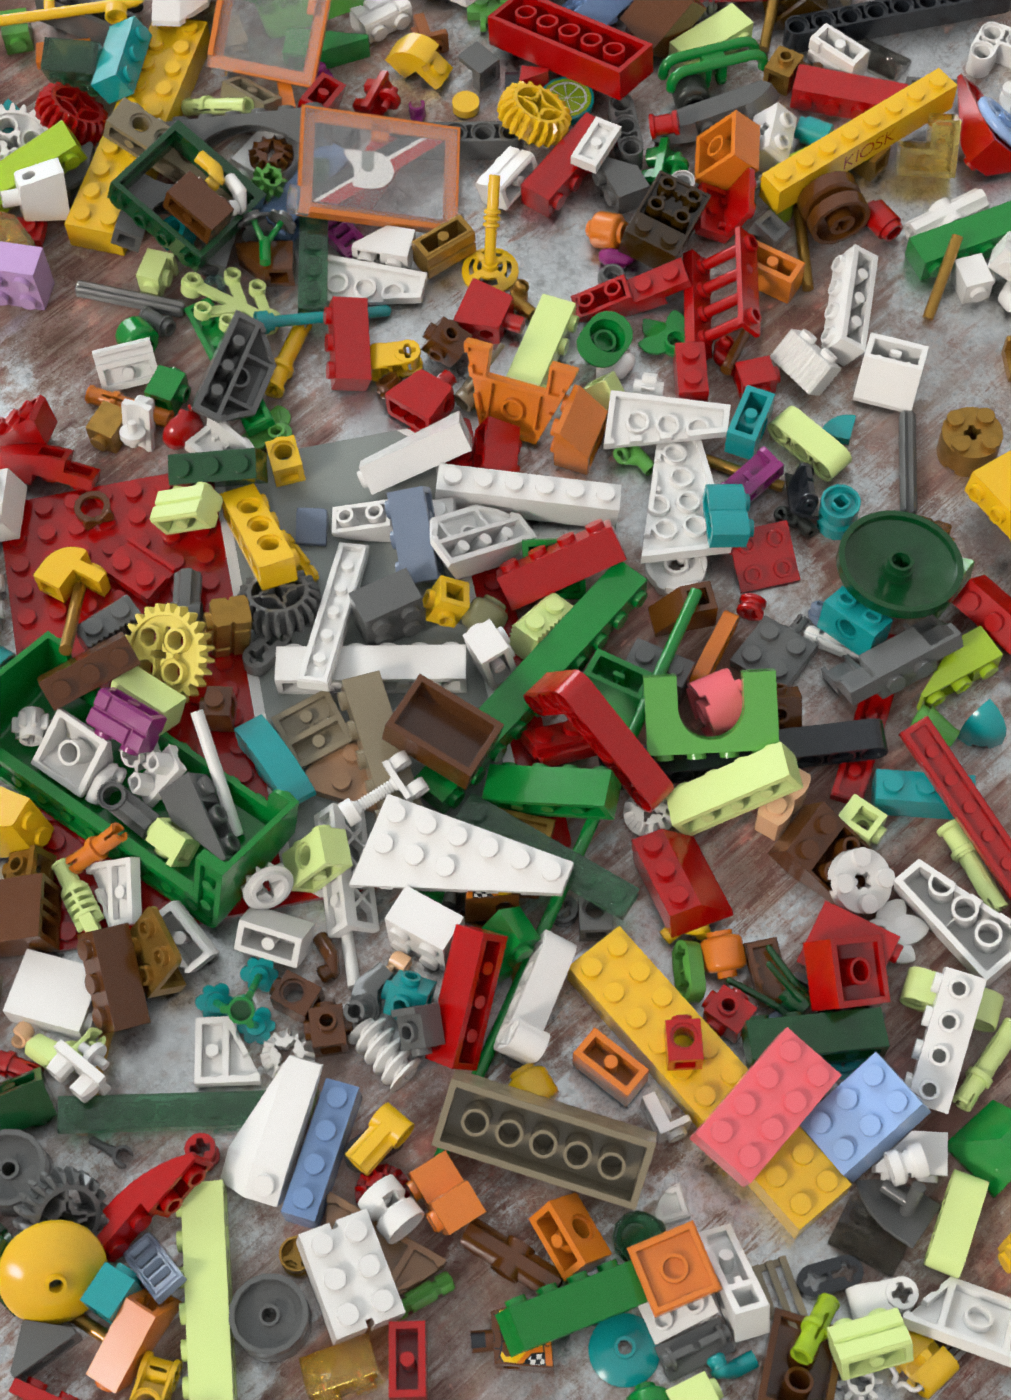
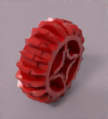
[34,82,109,147]

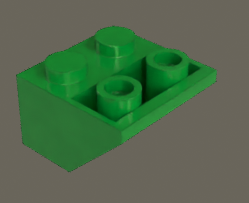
[584,648,652,726]

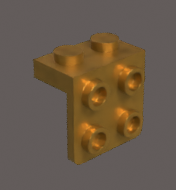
[130,906,187,998]

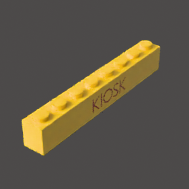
[759,68,957,214]

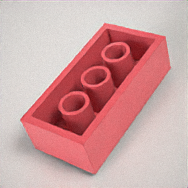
[689,1027,841,1187]

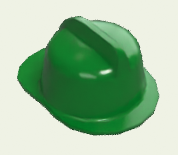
[576,311,633,368]

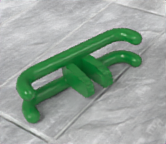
[658,36,768,93]

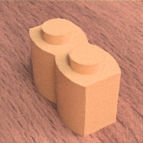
[755,769,811,841]

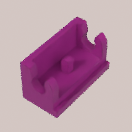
[720,446,784,503]

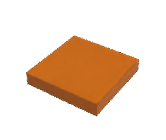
[627,1220,722,1319]

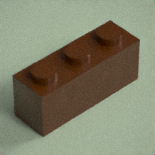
[37,631,141,711]
[77,923,151,1034]

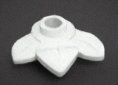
[869,899,929,964]

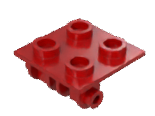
[728,520,800,593]

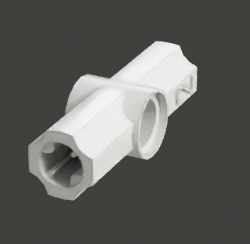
[903,188,990,240]

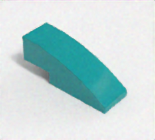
[234,714,316,804]

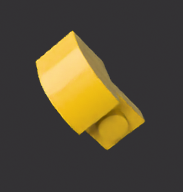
[385,33,453,90]
[33,547,111,603]

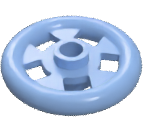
[978,96,1011,147]

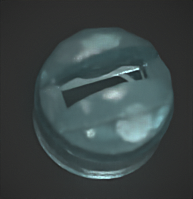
[204,274,227,293]

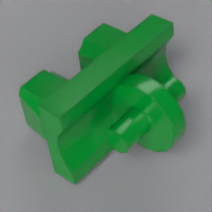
[642,137,689,187]

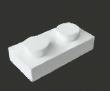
[571,117,622,174]

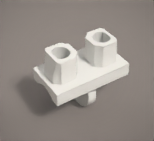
[119,395,156,453]
[128,744,187,808]
[46,1039,112,1103]

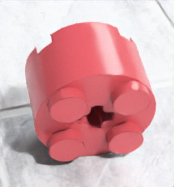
[686,668,742,736]

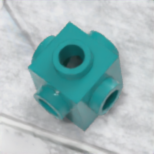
[381,970,437,1020]

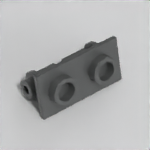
[654,1317,736,1382]

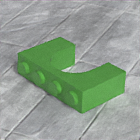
[643,668,779,761]

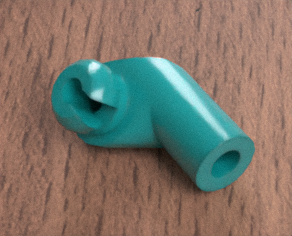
[707,1350,760,1379]

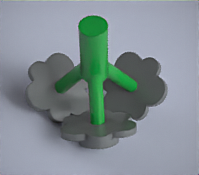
[237,209,297,266]

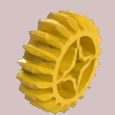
[496,81,572,148]

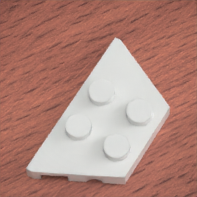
[903,1276,1011,1368]

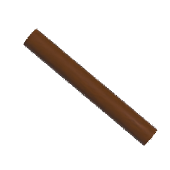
[720,328,751,375]

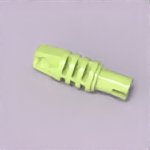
[51,858,105,933]

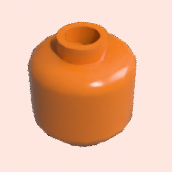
[585,211,629,250]
[700,929,747,980]

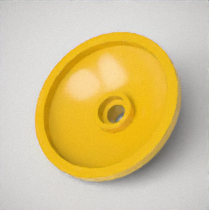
[0,1220,107,1325]

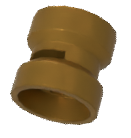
[279,1236,308,1279]

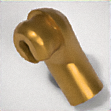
[510,279,536,321]

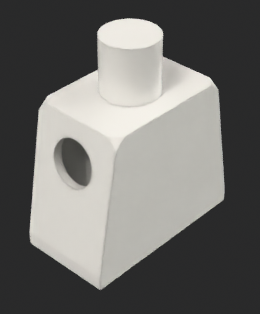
[0,158,70,221]

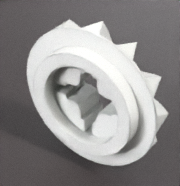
[623,797,672,836]
[241,862,294,910]
[260,1028,315,1079]

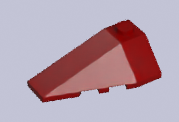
[957,74,1011,176]

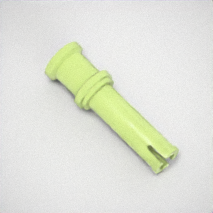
[936,819,1009,913]

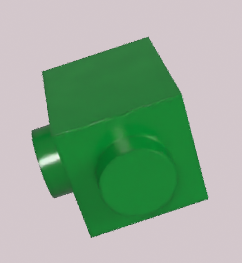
[144,365,191,417]

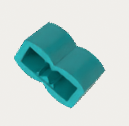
[702,484,754,548]

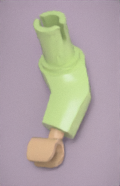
[11,1021,106,1073]

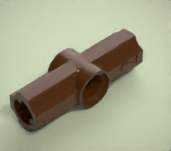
[459,1218,564,1294]

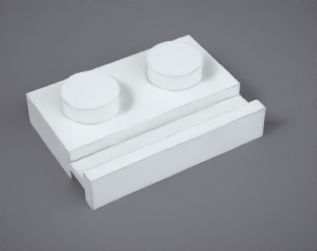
[92,337,157,392]

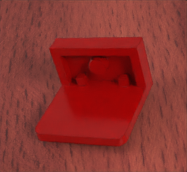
[695,167,757,244]

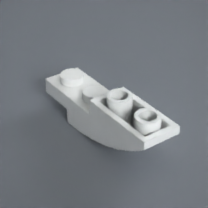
[332,497,457,542]

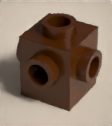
[421,316,472,368]
[777,683,802,729]
[303,1001,353,1058]

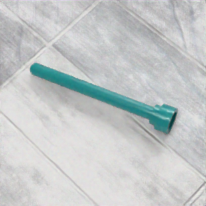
[253,305,392,334]

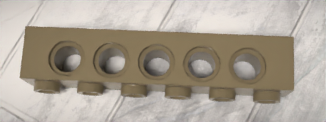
[103,97,266,228]

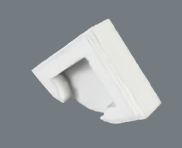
[655,1182,691,1228]

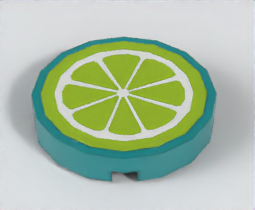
[544,77,594,126]

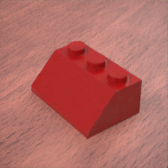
[631,829,733,938]

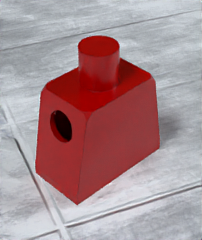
[453,278,526,345]
[385,370,457,431]

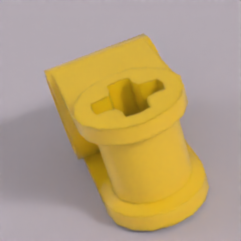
[370,339,423,382]
[129,1350,183,1400]

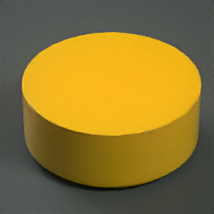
[452,91,480,119]

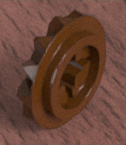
[249,135,294,172]

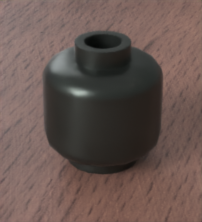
[671,74,710,109]

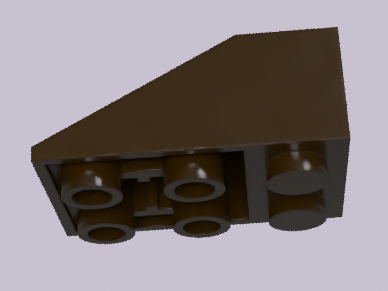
[618,170,711,269]

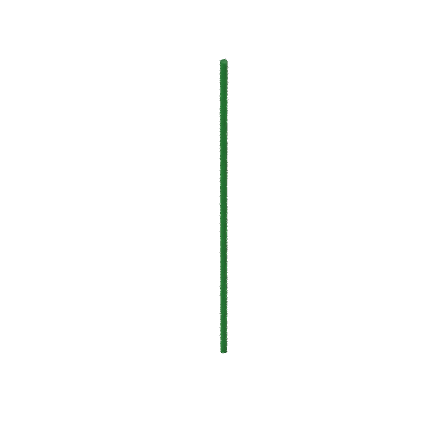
[433,588,703,1157]

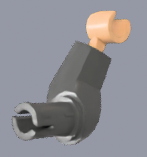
[343,951,412,1024]

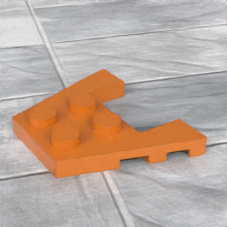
[463,337,579,445]

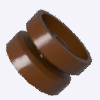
[797,171,871,244]

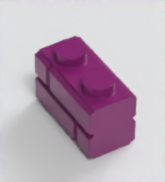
[86,687,167,756]

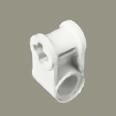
[845,1276,919,1320]

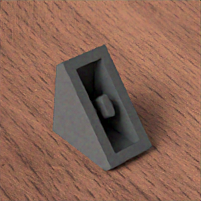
[10,1320,83,1382]

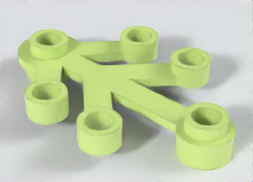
[181,267,281,335]

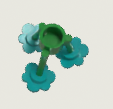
[195,957,279,1045]

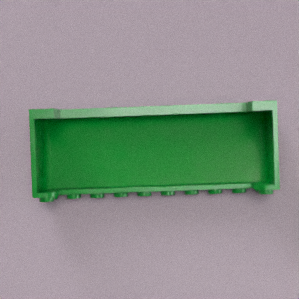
[0,631,300,928]

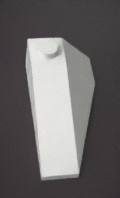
[220,1055,323,1207]

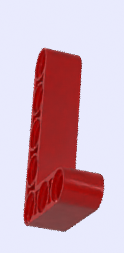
[523,669,674,813]

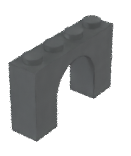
[111,174,238,281]

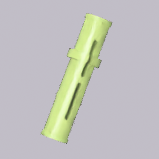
[181,95,254,116]
[952,1017,1011,1112]

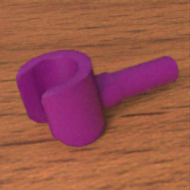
[408,100,426,122]

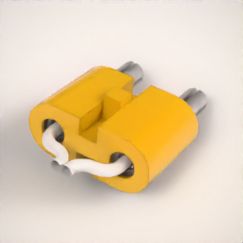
[889,1330,967,1399]

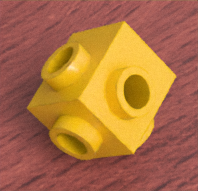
[423,575,470,628]

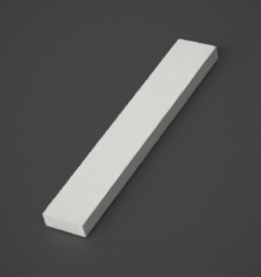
[296,542,370,692]

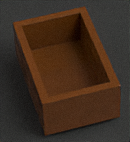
[382,674,504,790]

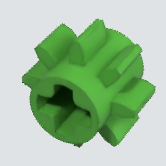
[251,163,287,202]

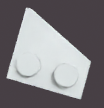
[85,857,142,927]
[194,1016,262,1088]

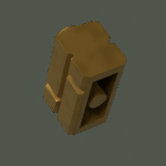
[411,214,476,279]
[203,595,252,658]

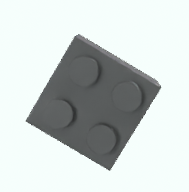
[349,568,426,645]

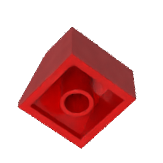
[803,934,891,1011]

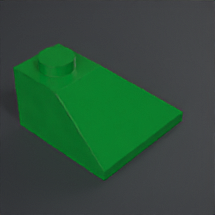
[948,1100,1011,1198]

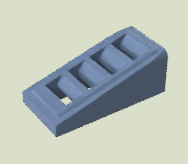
[123,1232,187,1305]

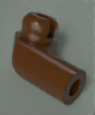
[313,932,340,983]

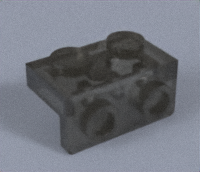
[828,1193,908,1277]

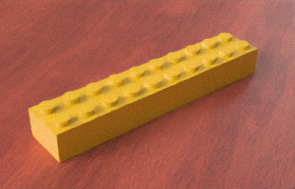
[64,18,210,256]
[567,926,852,1239]

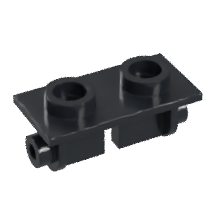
[784,462,819,520]

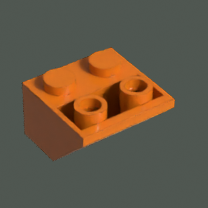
[550,384,608,475]

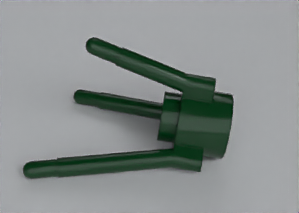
[726,945,811,1017]

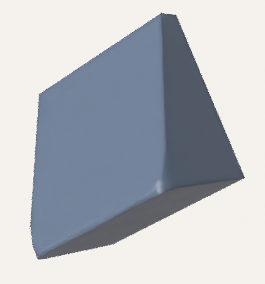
[296,508,329,546]

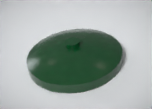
[836,510,964,619]

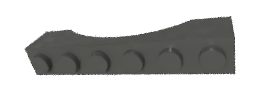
[166,102,333,161]

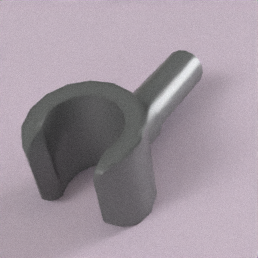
[88,1136,134,1169]

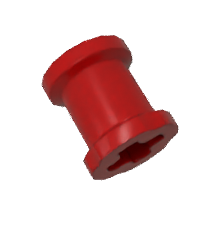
[649,109,680,140]
[184,1132,221,1171]

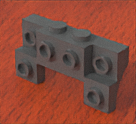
[821,615,964,706]

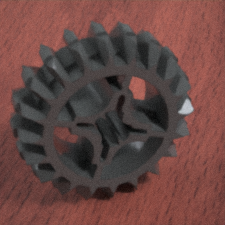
[237,570,322,639]
[12,1166,107,1236]

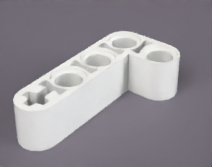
[965,22,1011,78]
[493,929,577,1065]

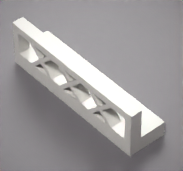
[314,803,380,939]

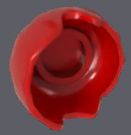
[162,404,204,450]

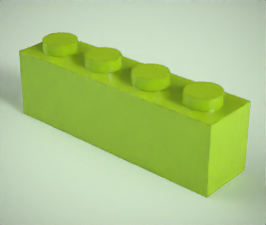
[0,120,88,216]

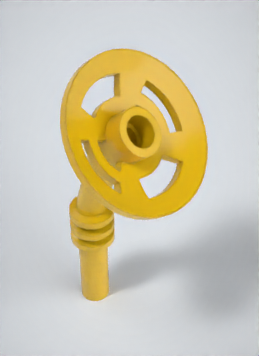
[462,174,519,292]

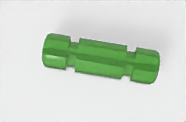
[398,1271,455,1321]

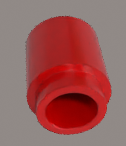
[865,199,903,242]

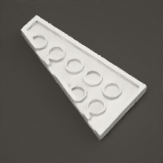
[640,440,732,564]
[349,794,574,896]

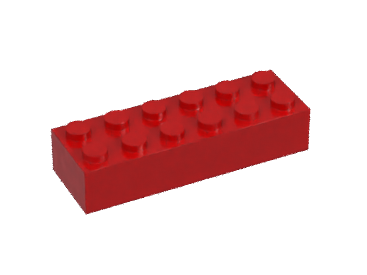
[487,0,653,101]

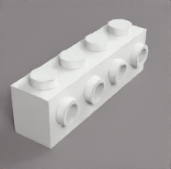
[821,244,878,366]
[904,967,987,1114]

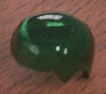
[611,1210,666,1262]

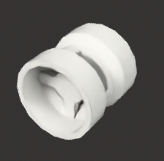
[884,1142,930,1187]

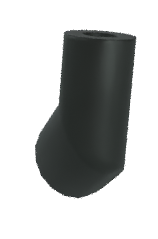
[774,505,818,539]

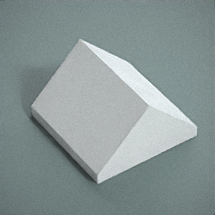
[31,708,113,797]

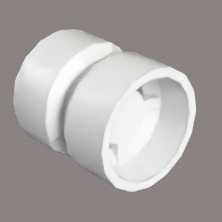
[358,1175,425,1244]

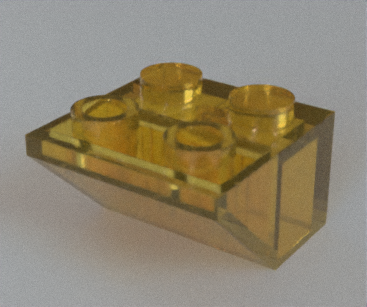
[298,1334,384,1400]

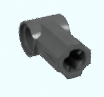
[169,568,204,629]
[97,781,162,839]

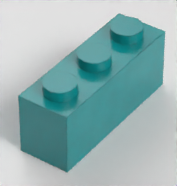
[91,15,152,104]
[871,769,976,820]

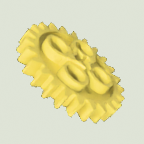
[125,603,215,703]

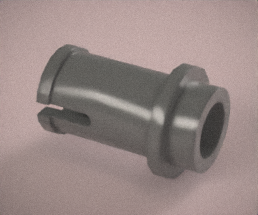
[138,306,176,337]

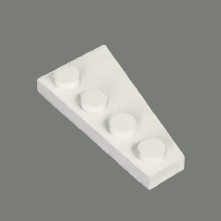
[302,252,428,308]
[603,390,731,450]

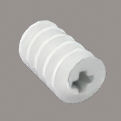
[348,1017,422,1093]

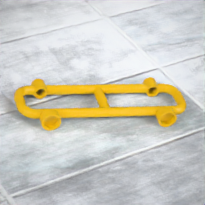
[0,0,144,27]

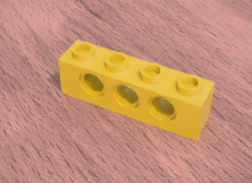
[219,483,300,591]

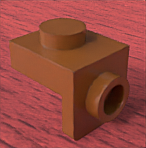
[410,13,449,54]

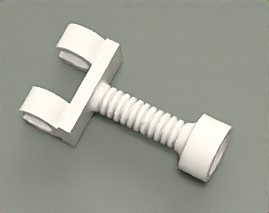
[337,750,430,827]

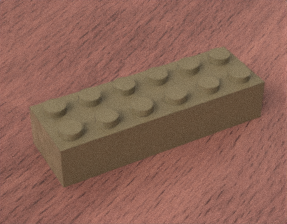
[431,1069,657,1210]

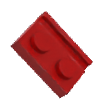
[102,536,178,605]
[521,720,597,767]

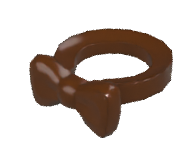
[74,491,114,531]

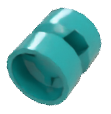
[816,484,861,540]

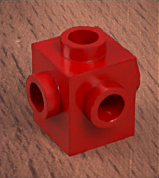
[701,984,757,1044]

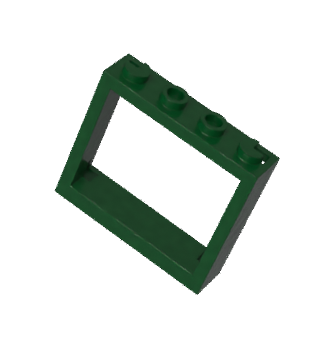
[107,120,267,272]

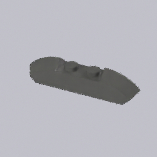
[652,80,780,144]

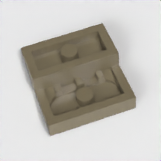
[271,691,355,769]

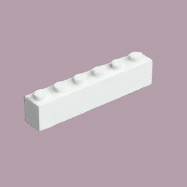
[435,463,622,529]
[274,642,468,695]

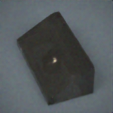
[858,38,912,82]

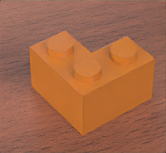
[406,1150,486,1235]

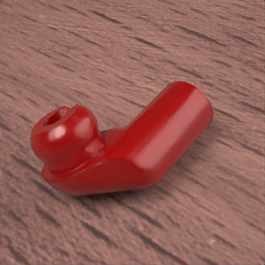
[713,335,735,377]

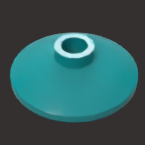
[588,1313,660,1388]

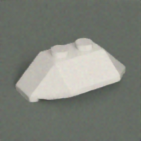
[152,0,210,27]
[429,505,537,580]

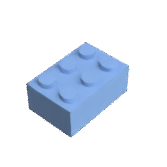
[800,1052,931,1182]

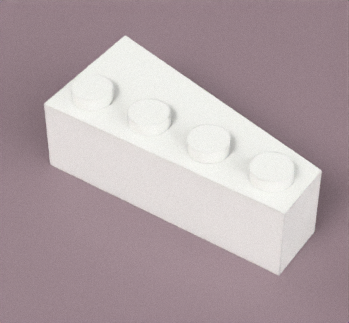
[893,859,1011,988]

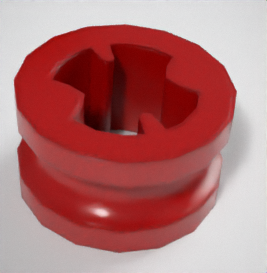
[736,593,767,621]

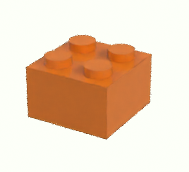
[694,110,760,191]

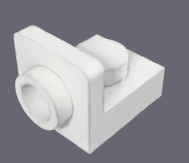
[640,1091,692,1143]

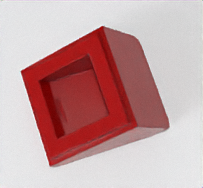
[519,65,549,88]

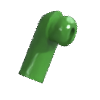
[613,446,654,476]

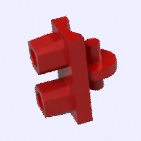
[352,70,401,116]

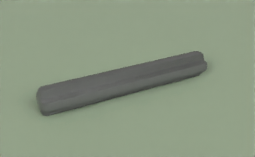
[75,280,186,318]
[899,410,918,514]

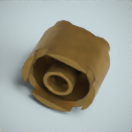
[936,407,1003,478]

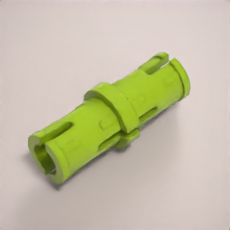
[790,1293,840,1365]

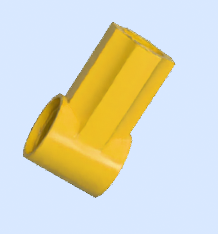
[345,1102,415,1176]

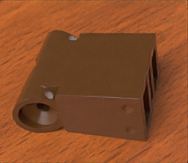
[0,873,62,958]

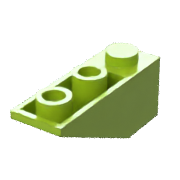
[917,625,1003,710]

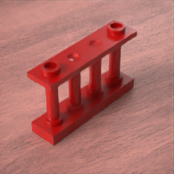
[683,226,762,360]

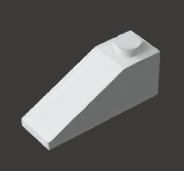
[698,1223,770,1343]

